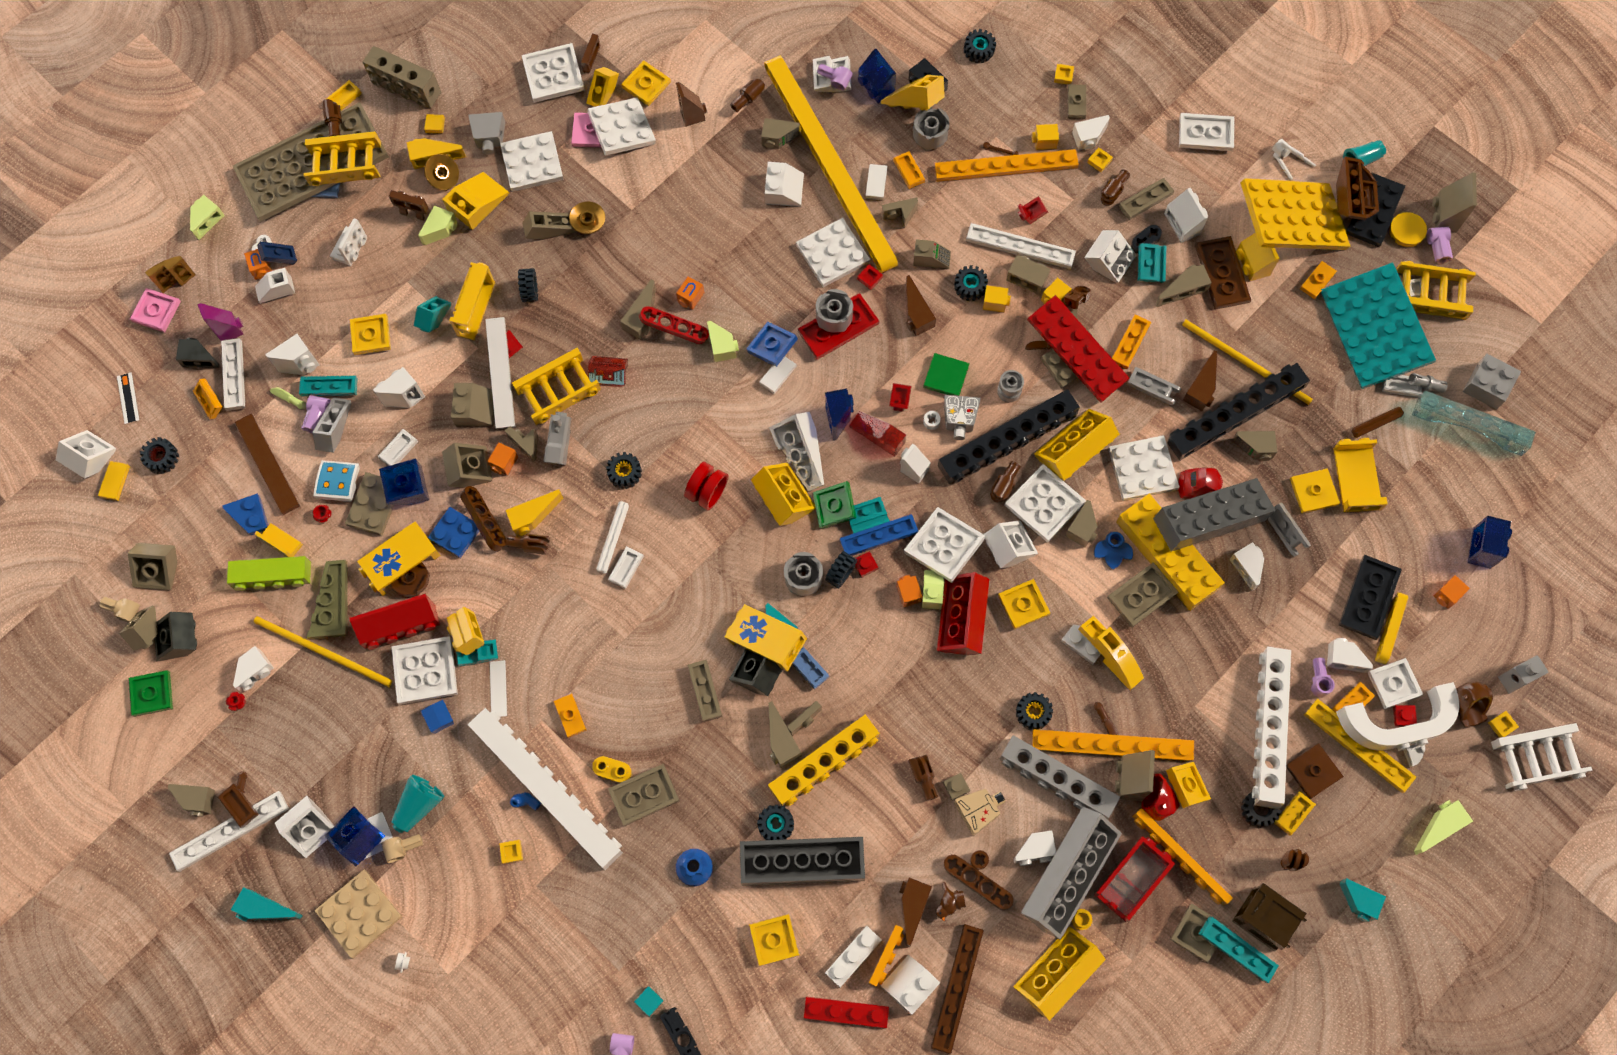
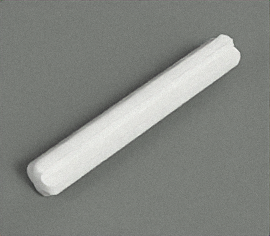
[596,501,629,573]

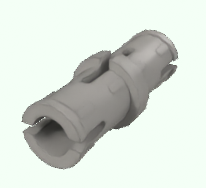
[1408,373,1448,393]

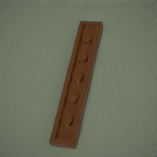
[235,413,300,515]
[931,924,984,1055]

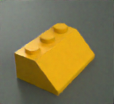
[751,463,816,526]

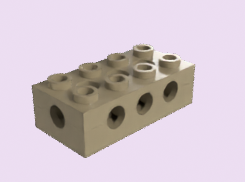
[363,46,442,108]

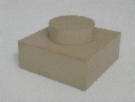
[943,773,970,801]

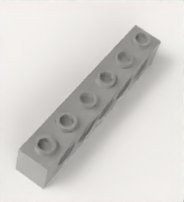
[1000,735,1120,819]

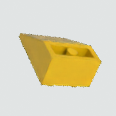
[881,75,945,110]
[442,172,510,230]

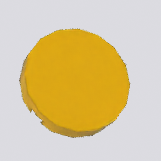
[1389,212,1427,247]

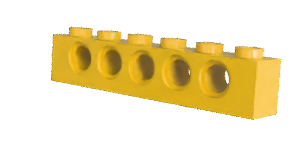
[768,714,880,807]

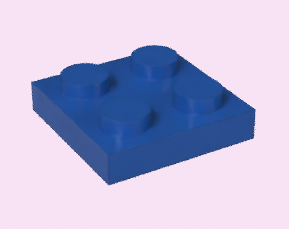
[746,321,798,367]
[428,507,479,559]

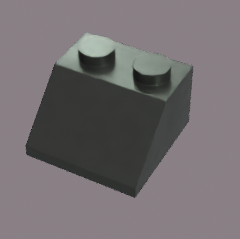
[154,612,197,661]
[729,648,782,696]

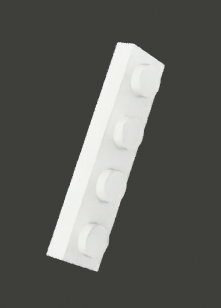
[221,338,245,411]

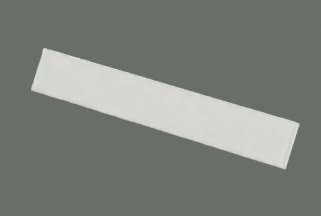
[966,223,1076,269]
[485,317,515,429]
[169,791,289,872]

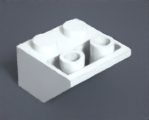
[1164,188,1208,243]
[1084,230,1136,283]
[373,367,425,408]

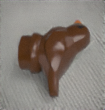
[936,882,966,921]

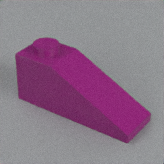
[197,303,244,341]

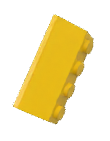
[1034,409,1120,481]
[1013,926,1106,1021]

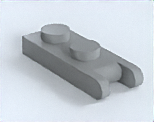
[1127,367,1181,405]
[1268,503,1311,557]

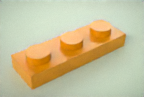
[1112,314,1151,370]
[869,925,905,987]

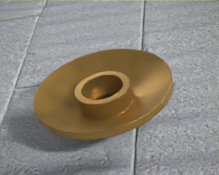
[424,154,459,190]
[569,201,606,234]

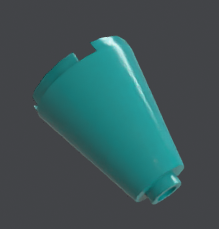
[391,774,445,833]

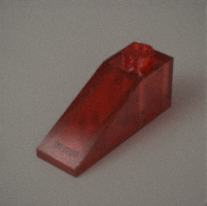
[849,411,906,457]

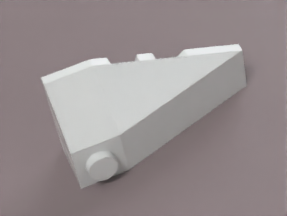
[769,412,824,491]

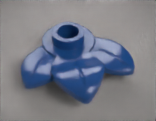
[1094,532,1133,569]

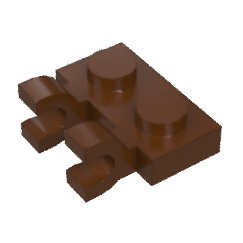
[388,190,429,221]

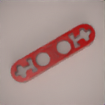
[639,306,709,344]

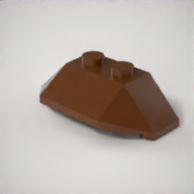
[1336,157,1379,220]

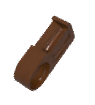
[1063,286,1091,309]

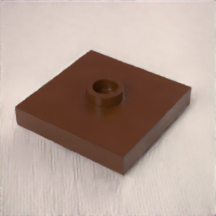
[1286,743,1344,799]

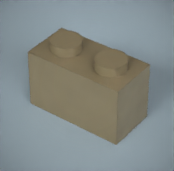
[1006,254,1050,295]

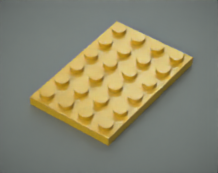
[1240,178,1350,250]

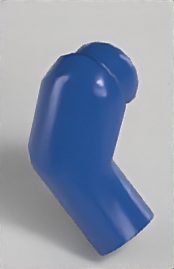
[510,792,542,811]

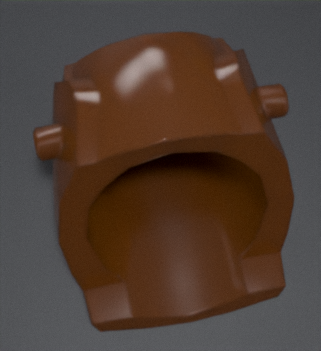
[1456,682,1493,728]

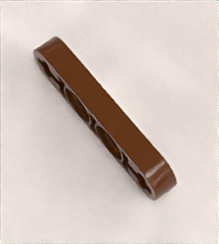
[460,486,506,552]
[943,854,1014,910]

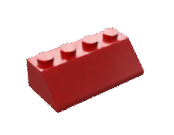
[937,572,990,655]
[349,593,440,650]

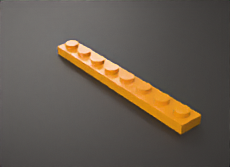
[934,149,1079,182]
[1032,729,1194,761]

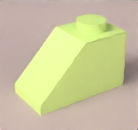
[190,195,225,240]
[418,206,457,245]
[707,321,739,362]
[922,570,944,610]

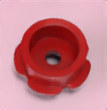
[313,505,332,523]
[226,692,246,711]

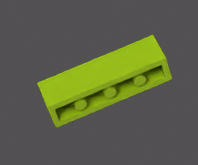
[227,556,311,591]

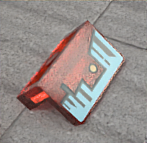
[588,356,628,386]

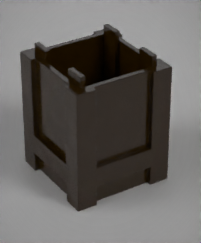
[1232,883,1307,951]

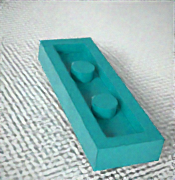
[299,375,358,397]

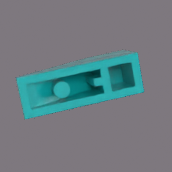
[231,887,303,922]

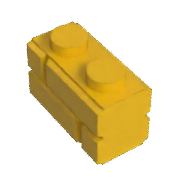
[447,607,484,655]

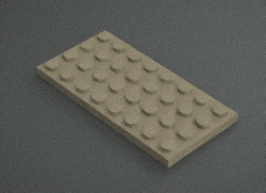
[233,102,389,222]

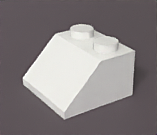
[765,162,804,207]
[265,334,320,375]
[56,430,116,478]
[983,521,1038,568]
[275,796,338,858]
[881,955,940,1015]

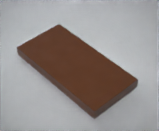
[1195,236,1251,310]

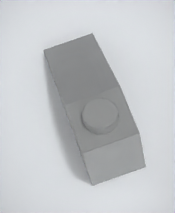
[312,398,351,453]

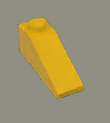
[406,138,466,169]
[505,489,564,536]

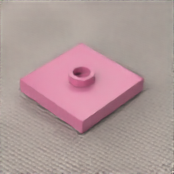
[571,113,601,147]
[130,288,181,333]

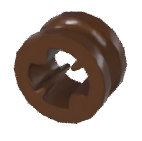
[970,850,989,870]

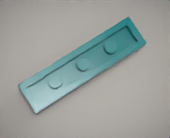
[1199,917,1279,983]

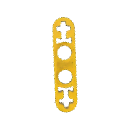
[1375,592,1408,665]

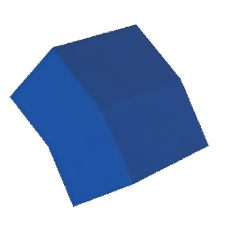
[421,700,454,734]

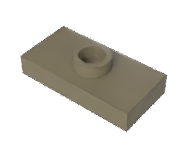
[1068,84,1086,119]
[787,701,822,736]

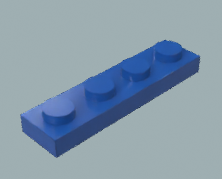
[840,514,918,556]

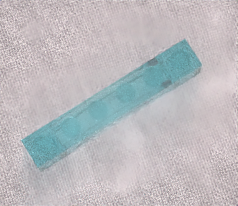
[1412,391,1536,456]

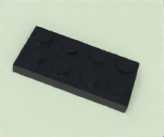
[1346,172,1405,248]
[1339,554,1402,640]

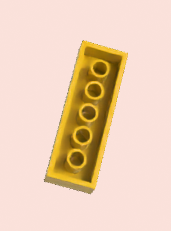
[1116,493,1225,611]

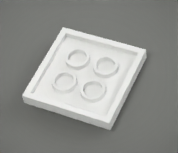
[522,43,585,103]
[587,98,656,156]
[500,131,564,192]
[796,218,870,287]
[1108,435,1179,501]
[1005,464,1086,543]
[904,507,985,583]
[392,636,458,705]

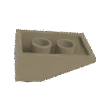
[1432,172,1477,232]
[1114,750,1155,801]

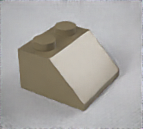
[451,383,494,426]
[442,443,492,488]
[128,543,178,590]

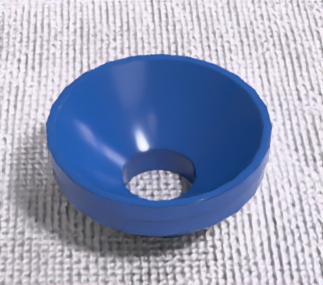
[676,849,713,886]

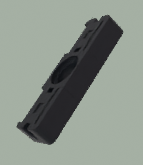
[660,1007,701,1055]

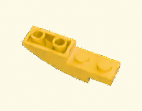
[1078,615,1144,690]

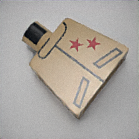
[954,789,1006,836]

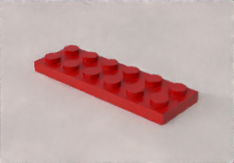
[1027,295,1130,403]

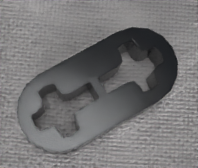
[1131,225,1162,254]

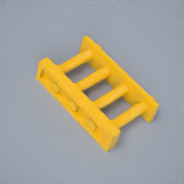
[304,131,381,186]
[1396,261,1476,320]
[512,347,601,425]

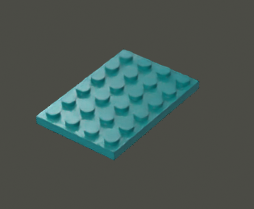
[1321,262,1436,389]

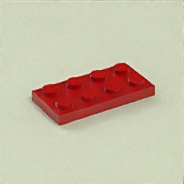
[798,293,880,360]

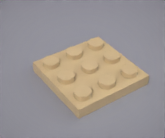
[315,869,402,959]

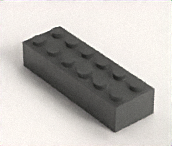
[1153,478,1276,552]
[740,837,865,886]

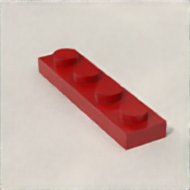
[804,997,889,1028]

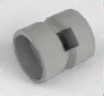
[997,370,1024,402]

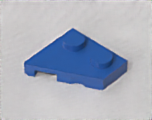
[222,493,268,536]

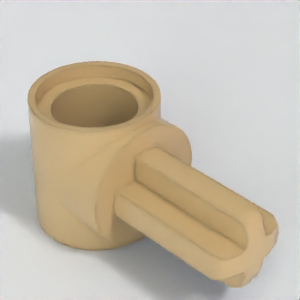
[100,597,140,622]
[381,834,423,863]

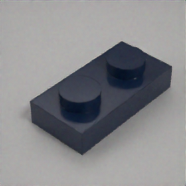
[257,241,297,265]

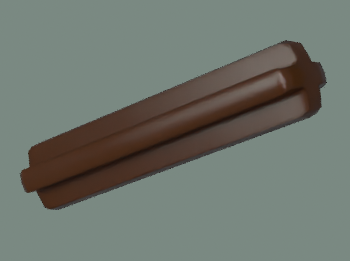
[1351,407,1404,438]

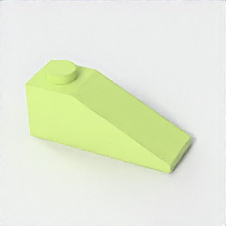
[1414,800,1473,855]

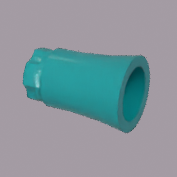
[1343,140,1386,166]

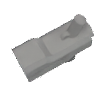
[544,412,571,465]

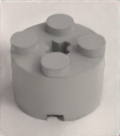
[913,107,949,151]
[816,289,853,333]
[784,552,823,596]

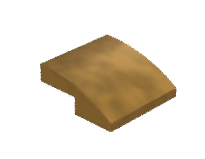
[144,256,196,293]

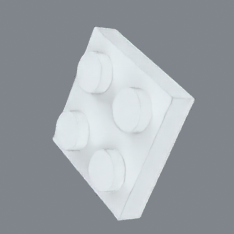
[1368,658,1423,709]

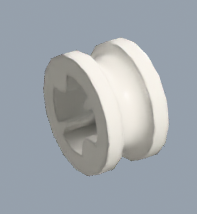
[923,411,940,430]

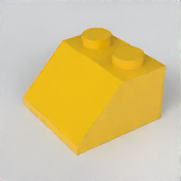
[1236,232,1280,281]

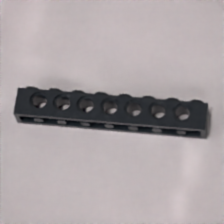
[1167,363,1310,461]
[938,389,1080,484]

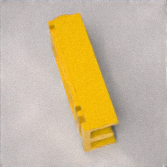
[449,262,495,341]

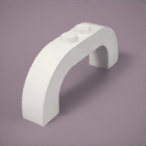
[1336,682,1459,751]

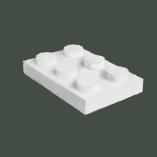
[1179,113,1234,151]

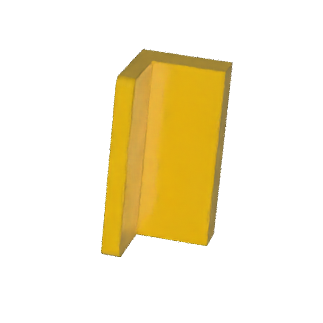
[255,523,303,557]

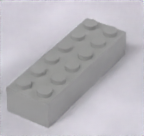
[1021,807,1122,940]

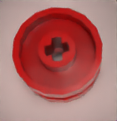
[684,461,729,511]

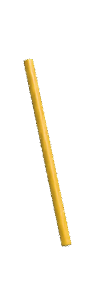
[1182,319,1313,405]
[253,616,392,687]

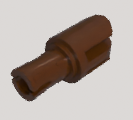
[730,79,765,113]
[322,99,342,137]
[1101,169,1130,206]
[990,461,1021,502]
[506,534,550,555]
[908,755,938,801]
[1280,849,1309,871]

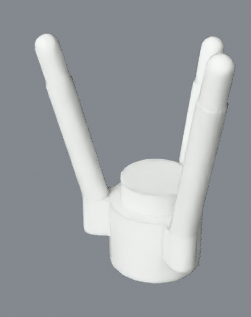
[1272,139,1316,180]

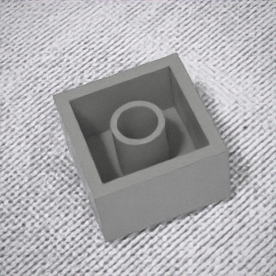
[1463,353,1521,410]

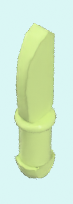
[270,387,306,409]

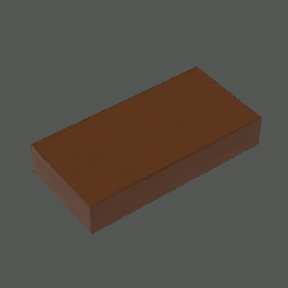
[581,33,601,73]
[218,784,259,828]

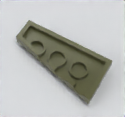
[306,560,348,639]

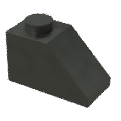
[176,338,219,368]

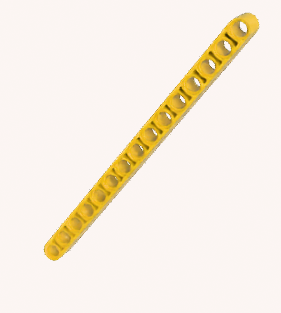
[764,55,898,273]

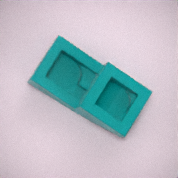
[456,639,498,667]

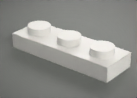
[825,926,882,988]

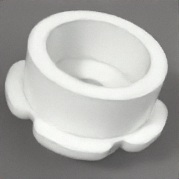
[395,952,410,973]

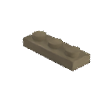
[1119,178,1174,220]
[688,659,722,722]

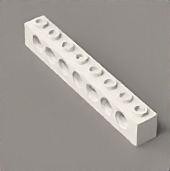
[1252,646,1291,809]

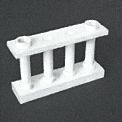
[1491,723,1592,791]

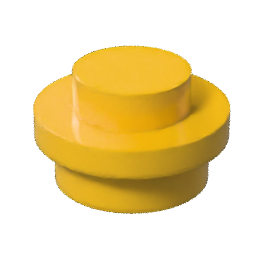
[1072,909,1092,930]

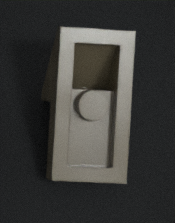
[882,198,918,228]
[505,426,537,462]

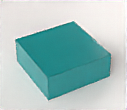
[634,986,664,1017]

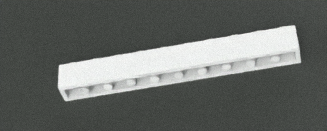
[468,708,623,870]

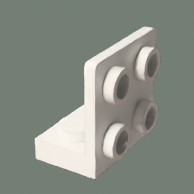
[330,218,367,266]

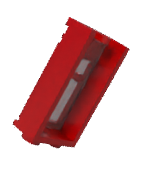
[1094,836,1175,922]

